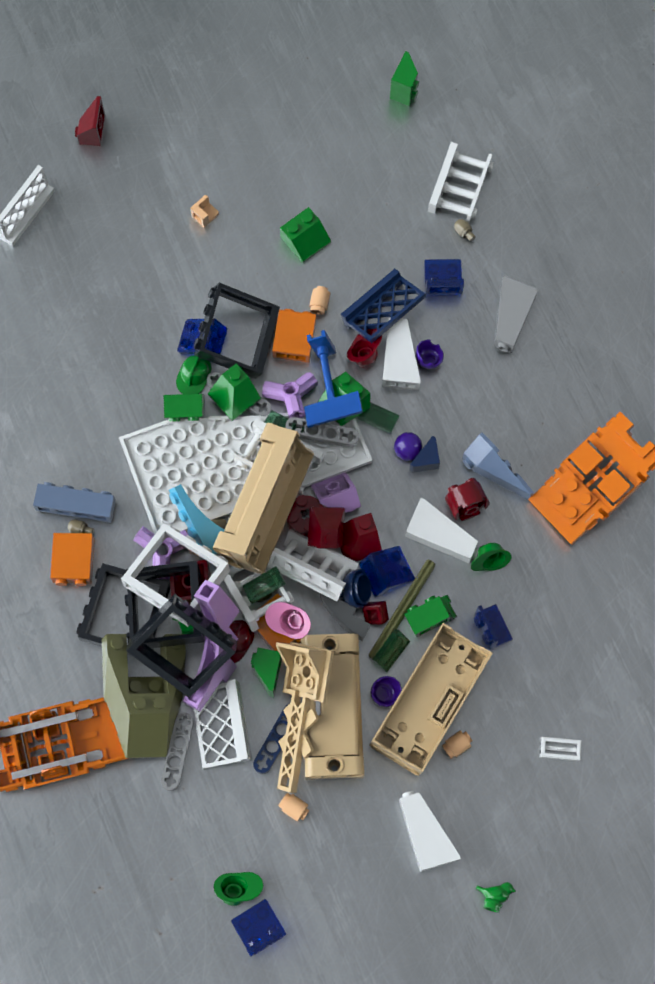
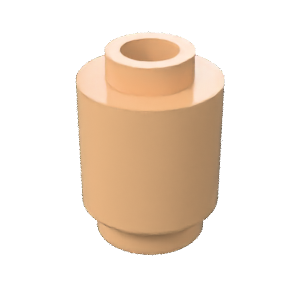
[309,286,331,315]
[442,730,473,759]
[279,793,310,822]

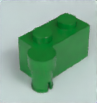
[404,595,457,637]

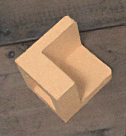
[190,195,219,228]

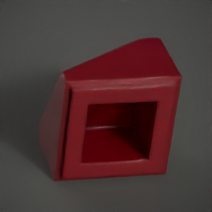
[363,601,389,625]

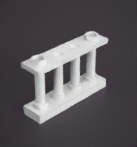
[428,142,494,224]
[234,419,324,495]
[268,529,359,601]
[215,565,294,632]

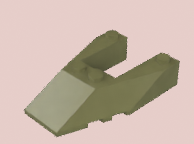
[102,634,186,758]

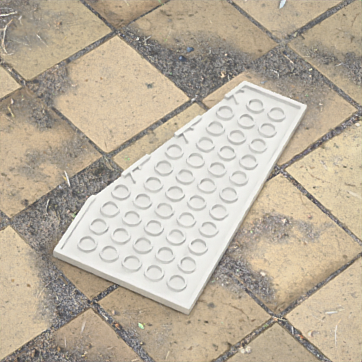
[119,413,373,538]

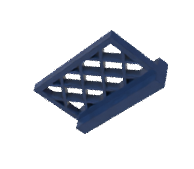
[340,268,426,343]

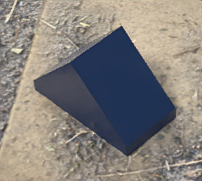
[409,436,440,473]

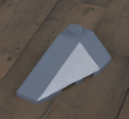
[462,433,534,500]

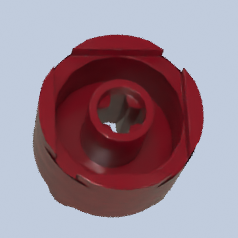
[445,478,490,521]
[287,495,324,537]

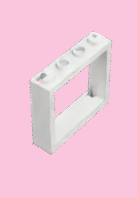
[121,524,230,627]

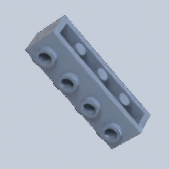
[33,482,116,523]

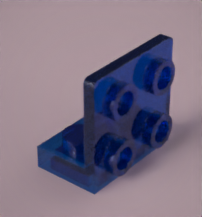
[424,259,464,295]
[359,546,415,597]
[473,604,513,650]
[231,899,287,957]

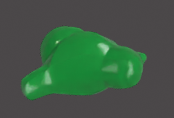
[476,882,516,913]

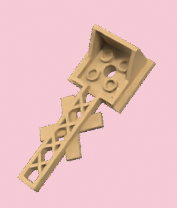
[276,642,334,793]

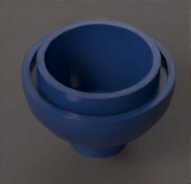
[340,569,372,608]

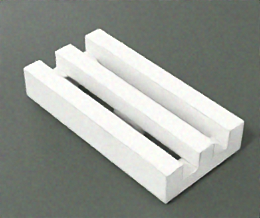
[540,737,582,761]

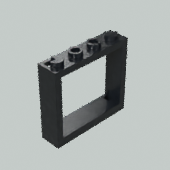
[194,282,280,379]
[125,561,205,648]
[76,563,171,655]
[126,594,238,698]

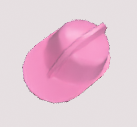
[265,602,311,639]

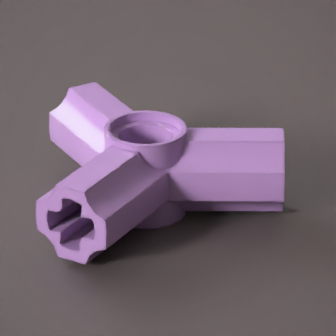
[262,372,318,418]
[133,526,188,580]

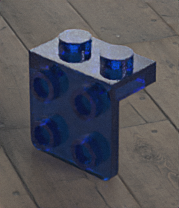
[177,318,228,354]

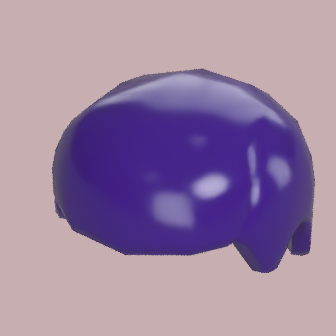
[415,339,444,369]
[394,432,423,461]
[370,676,402,707]

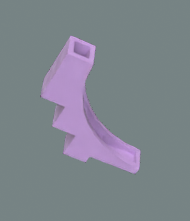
[183,580,240,711]

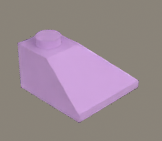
[311,472,361,512]

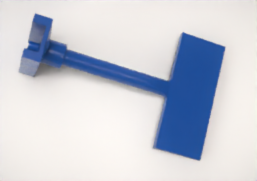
[304,330,363,428]

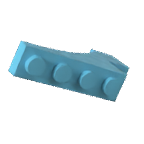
[169,484,225,560]

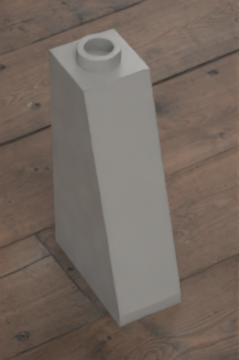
[494,276,538,353]

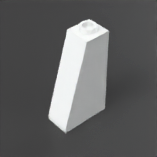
[382,317,420,390]
[405,498,479,563]
[399,791,461,872]

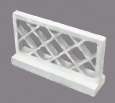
[0,165,55,246]
[193,679,252,769]

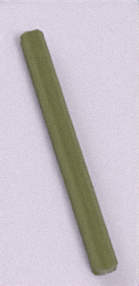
[369,560,435,661]

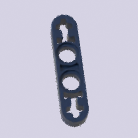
[253,703,290,774]

